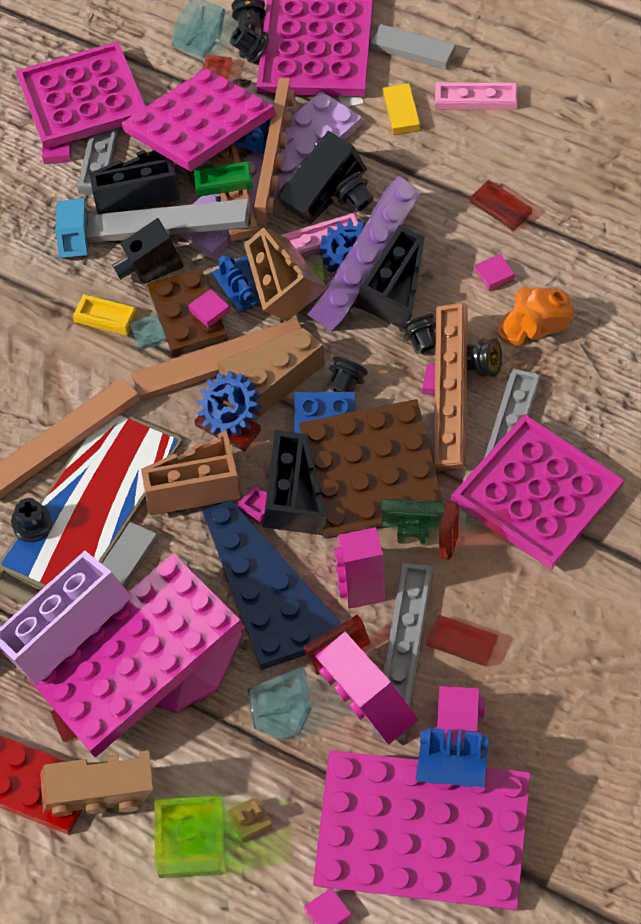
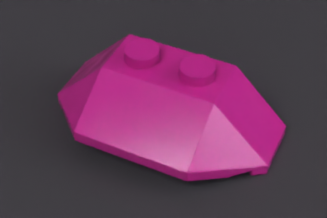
[155,603,243,713]

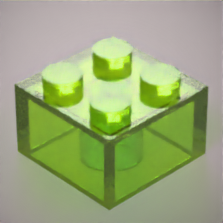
[155,795,227,878]

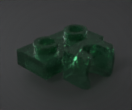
[381,498,445,545]

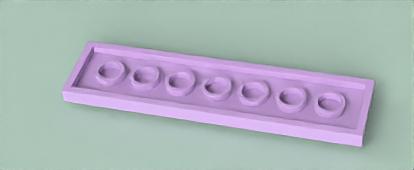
[178,92,362,259]

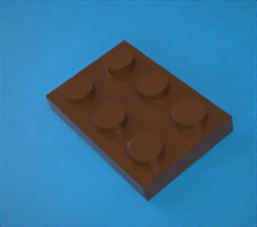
[147,268,228,357]

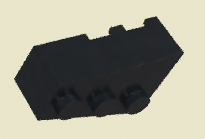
[278,130,367,224]

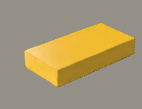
[383,83,420,135]
[73,294,138,336]

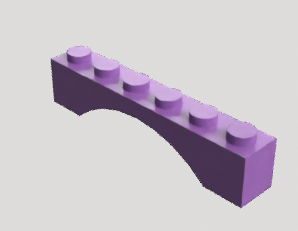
[307,175,421,331]

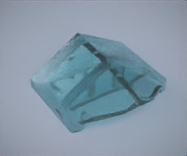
[172,0,225,58]
[248,667,312,739]

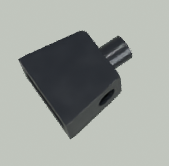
[112,218,184,284]

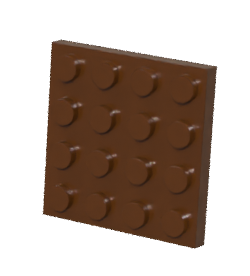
[299,399,445,539]

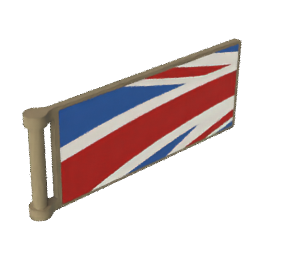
[0,413,182,604]

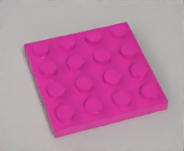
[16,41,146,149]
[122,68,276,171]
[451,414,624,570]

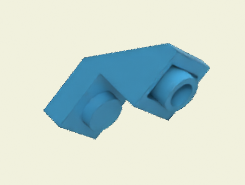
[55,198,89,258]

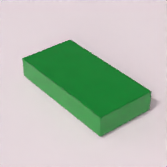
[194,161,253,197]

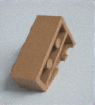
[40,750,153,816]

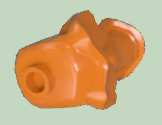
[497,286,574,345]

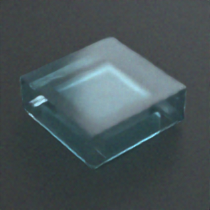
[130,314,167,350]

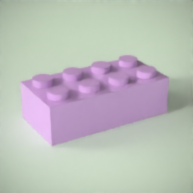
[0,551,132,685]

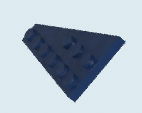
[202,501,351,670]

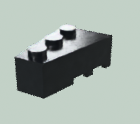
[89,150,180,214]
[356,225,425,328]
[262,430,327,536]

